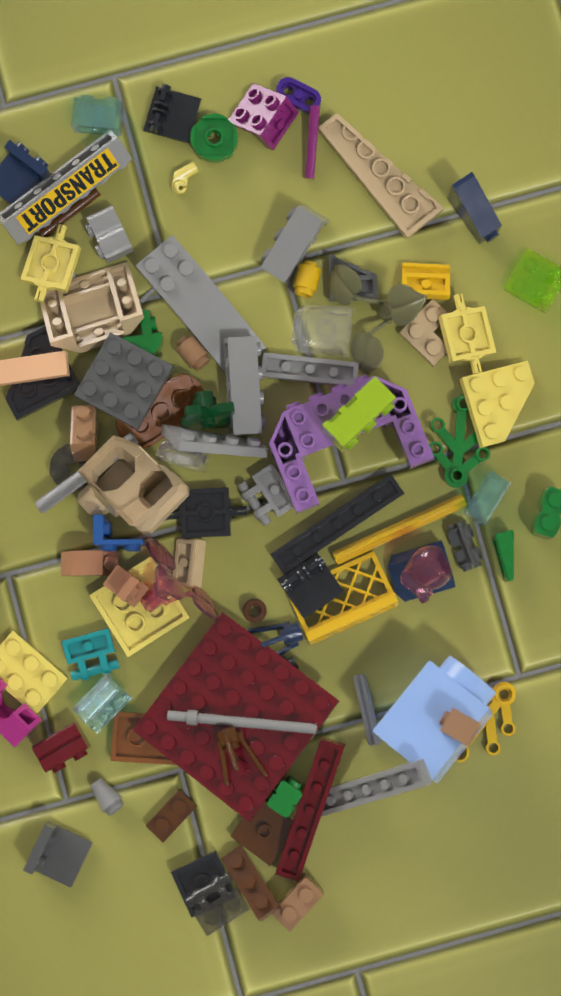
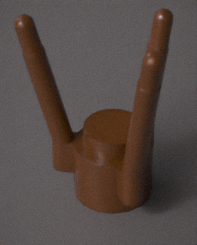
[217,727,268,786]

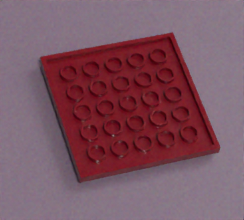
[133,612,340,822]

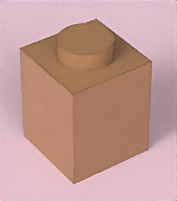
[439,708,481,748]

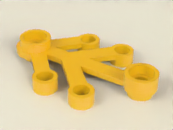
[456,682,516,762]

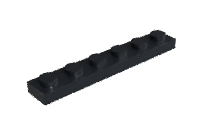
[270,474,405,574]

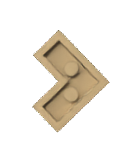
[399,299,447,367]

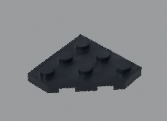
[6,325,80,421]

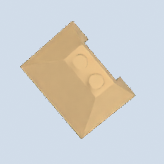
[40,262,144,353]

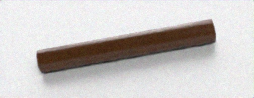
[39,188,101,238]

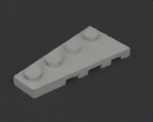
[161,424,268,458]

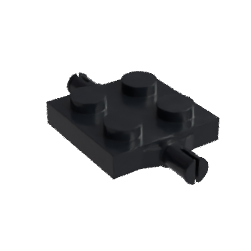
[166,487,247,538]

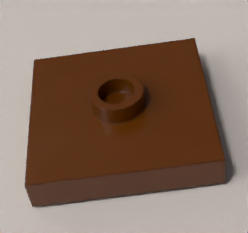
[230,801,293,866]

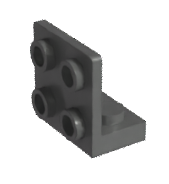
[23,821,92,887]

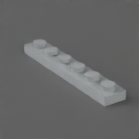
[321,759,432,817]

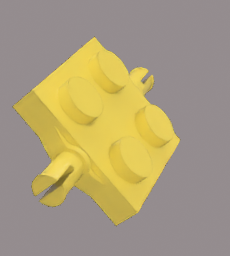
[21,224,81,303]
[438,293,496,375]

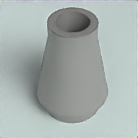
[90,778,124,816]

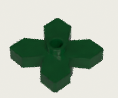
[180,391,235,430]

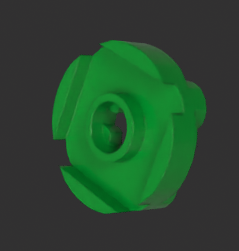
[190,114,238,163]

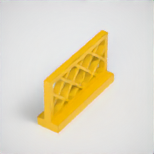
[289,551,398,645]

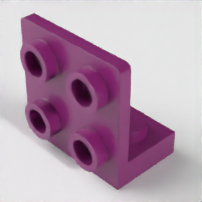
[229,84,299,151]

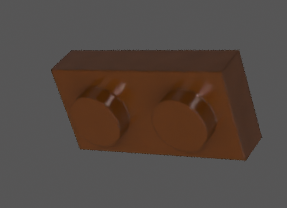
[146,789,197,843]

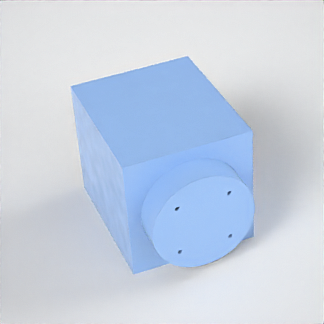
[373,655,496,784]

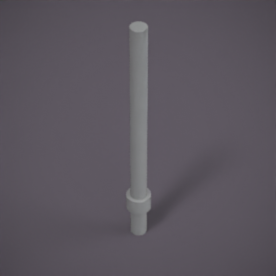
[167,710,317,734]

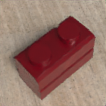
[32,721,91,774]

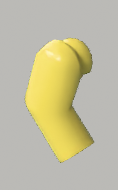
[172,162,199,194]

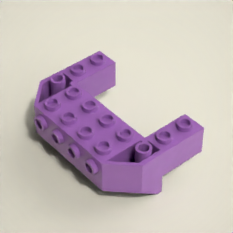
[269,375,434,514]

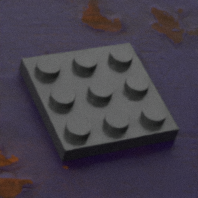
[74,332,174,430]

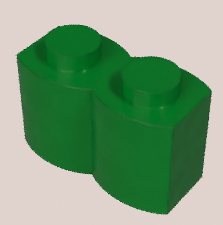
[531,486,561,539]

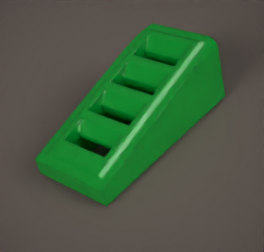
[491,530,514,582]

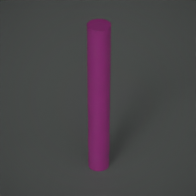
[305,105,320,179]

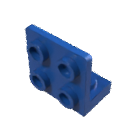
[93,515,147,552]

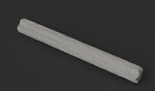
[35,433,138,513]

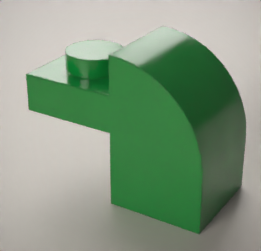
[123,310,164,357]

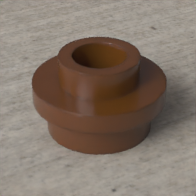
[242,599,267,623]

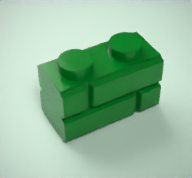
[267,775,302,817]

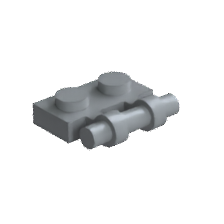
[238,464,294,526]

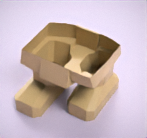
[77,435,189,534]

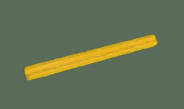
[332,494,467,564]

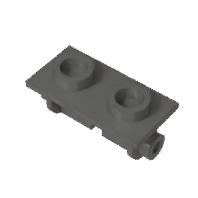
[446,520,483,572]

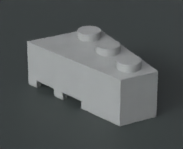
[261,205,330,283]

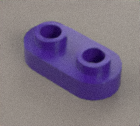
[276,77,321,114]

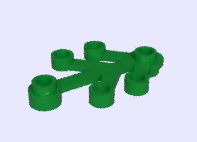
[429,395,490,488]

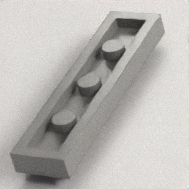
[262,352,359,387]

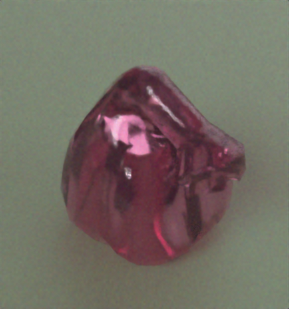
[401,545,452,604]

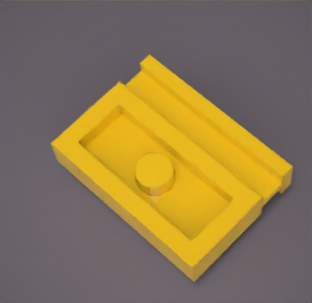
[401,263,450,300]

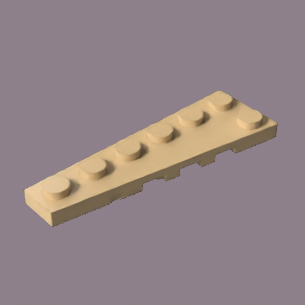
[318,113,444,239]

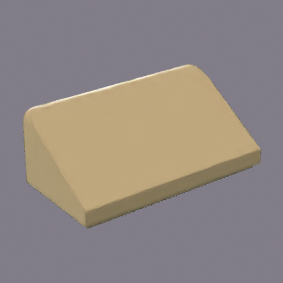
[171,538,206,589]

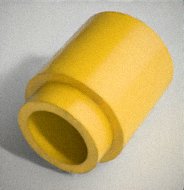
[293,261,322,298]

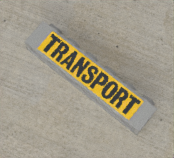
[0,130,132,245]

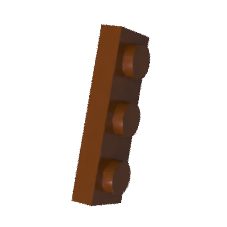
[221,845,281,922]

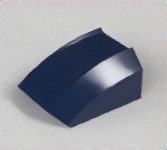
[388,540,455,602]

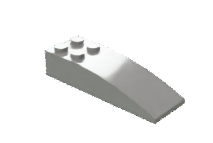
[136,235,267,373]

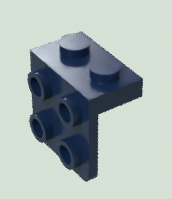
[0,140,50,204]

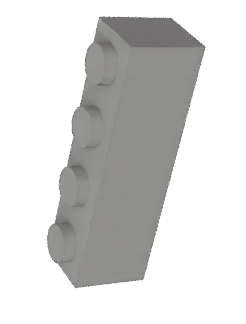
[224,336,265,435]

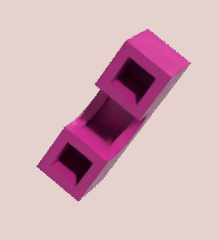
[0,678,42,748]

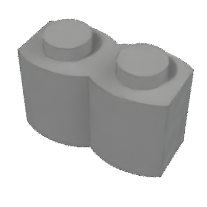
[85,205,134,263]

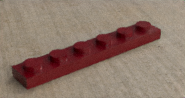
[275,736,345,882]

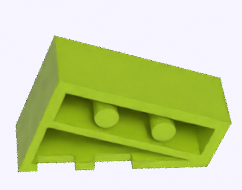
[321,376,396,452]

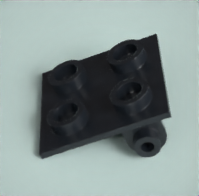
[143,84,201,144]
[277,553,344,619]

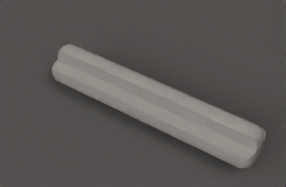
[353,674,381,746]

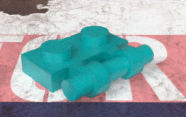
[61,628,120,681]

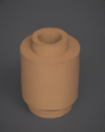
[176,335,211,372]

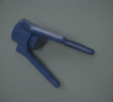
[248,621,304,656]

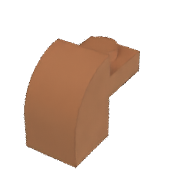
[61,550,118,577]
[103,565,149,608]

